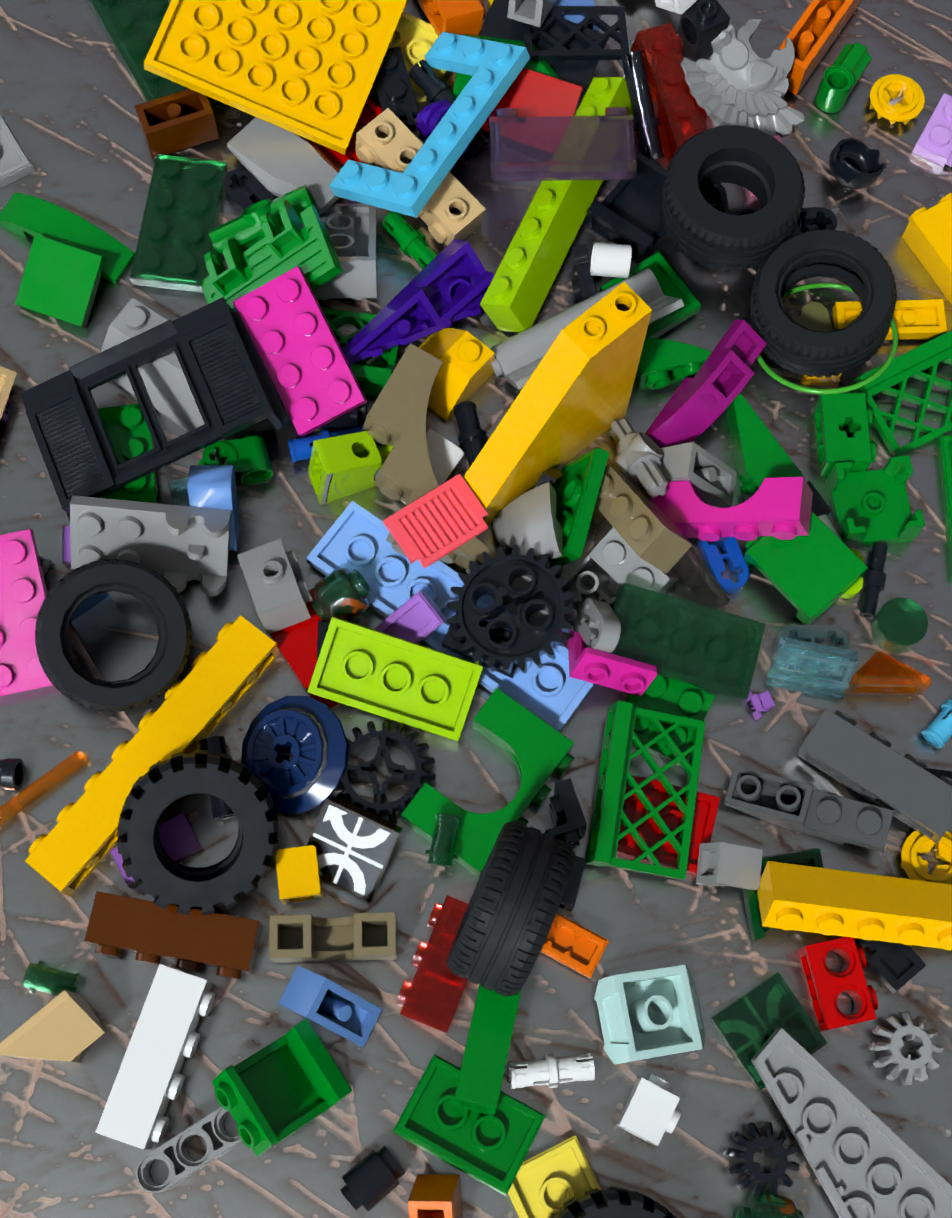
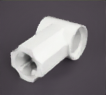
[590,241,632,279]

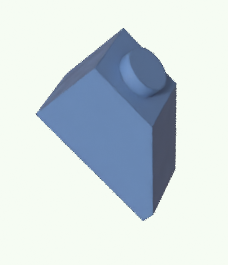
[278,965,382,1048]

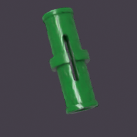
[382,211,438,270]

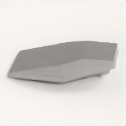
[227,117,339,214]

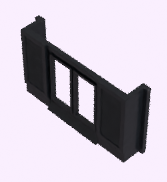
[20,297,290,521]

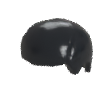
[829,138,886,189]

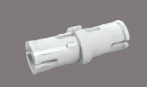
[508,1053,595,1089]

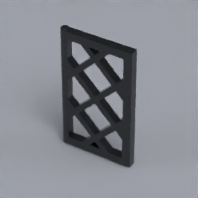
[522,6,629,60]

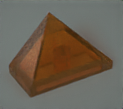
[843,650,931,695]

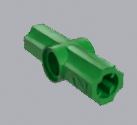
[209,184,320,261]

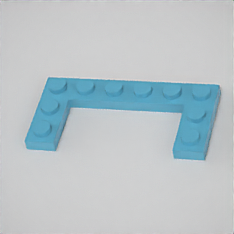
[329,32,530,218]

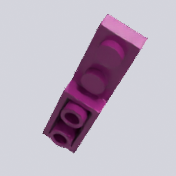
[645,319,767,448]

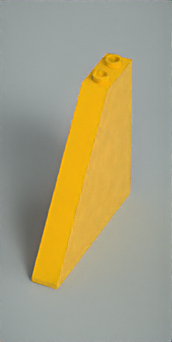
[463,282,652,526]

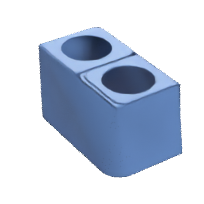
[187,465,239,551]

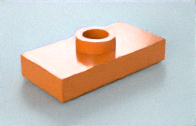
[540,913,609,979]

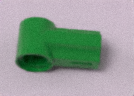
[815,42,872,113]

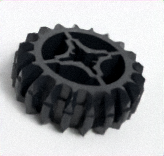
[335,720,436,825]

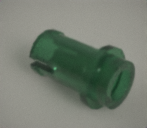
[425,813,461,867]
[23,961,80,996]

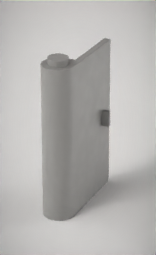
[490,268,684,390]

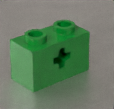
[813,393,876,476]

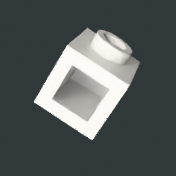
[615,1074,682,1146]

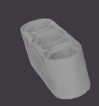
[136,1107,243,1193]

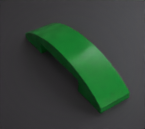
[0,193,136,284]

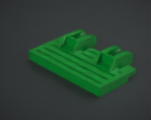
[200,200,343,311]

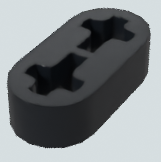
[223,169,275,215]

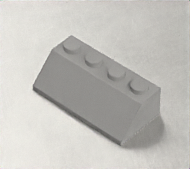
[100,297,204,432]

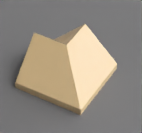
[0,990,105,1063]

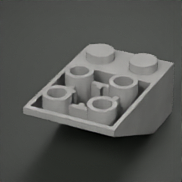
[564,527,679,639]

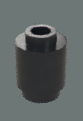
[340,1146,406,1212]

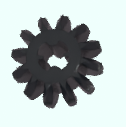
[725,1122,800,1197]

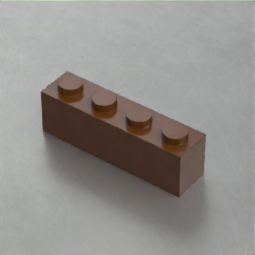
[84,891,263,980]

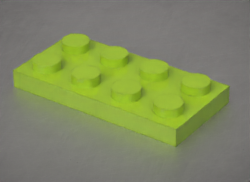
[307,616,483,741]

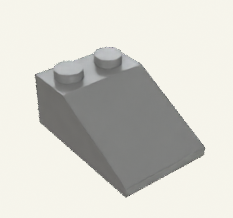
[313,203,377,301]

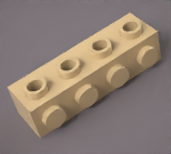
[355,108,486,246]

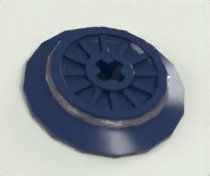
[241,696,348,814]

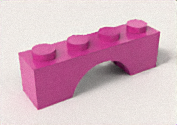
[652,477,813,542]

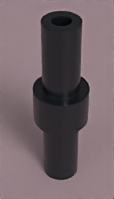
[859,543,888,619]

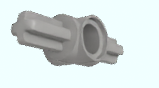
[610,418,668,498]

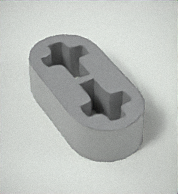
[577,598,621,653]

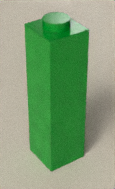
[453,984,522,1116]

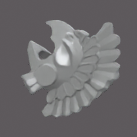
[675,19,804,138]

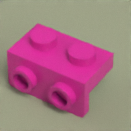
[568,631,658,696]

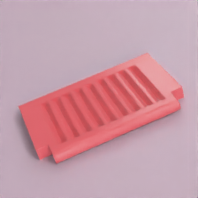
[383,473,488,568]

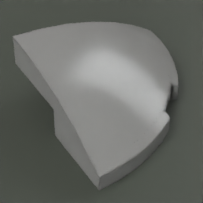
[492,482,563,561]

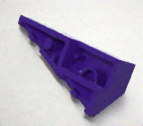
[342,239,494,367]

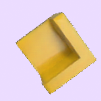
[275,845,324,904]

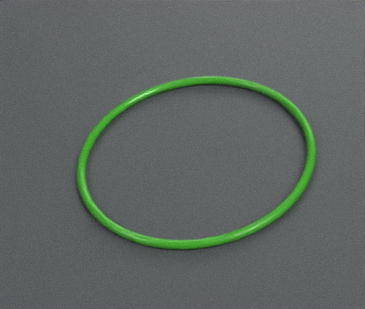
[756,283,898,394]

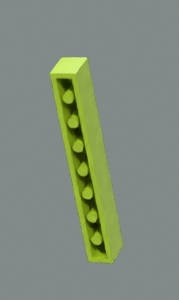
[480,77,634,333]

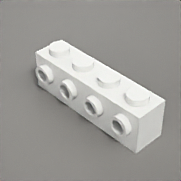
[95,964,215,1150]

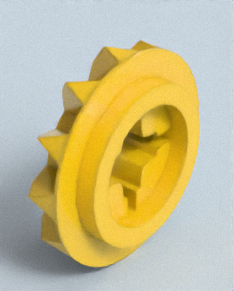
[868,74,925,125]
[899,830,952,884]

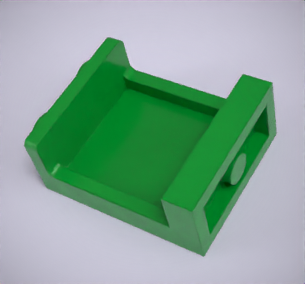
[744,511,868,625]
[212,1018,352,1157]

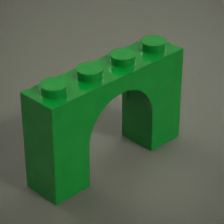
[401,688,575,878]

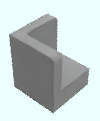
[696,842,763,890]

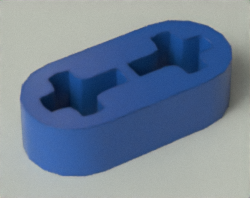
[698,537,749,595]

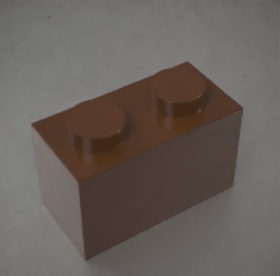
[134,89,219,159]

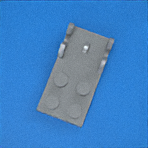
[70,495,231,597]

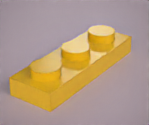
[832,299,947,340]

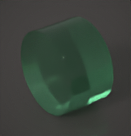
[870,598,928,654]

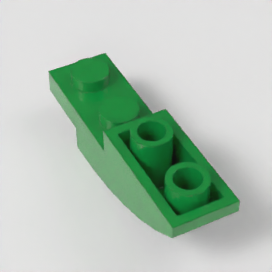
[635,338,712,390]

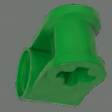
[198,436,274,485]

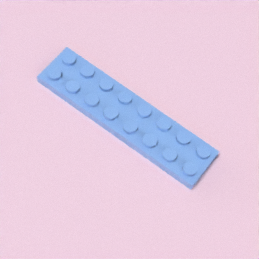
[306,501,595,732]

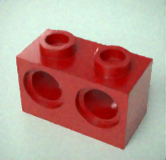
[797,937,878,1032]

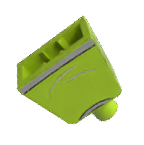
[308,431,393,505]

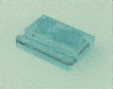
[766,637,858,700]

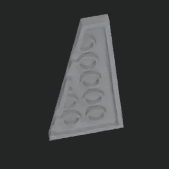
[751,1028,952,1218]

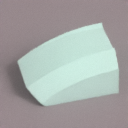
[594,965,705,1065]

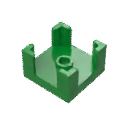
[825,455,925,548]

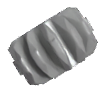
[868,1011,944,1085]

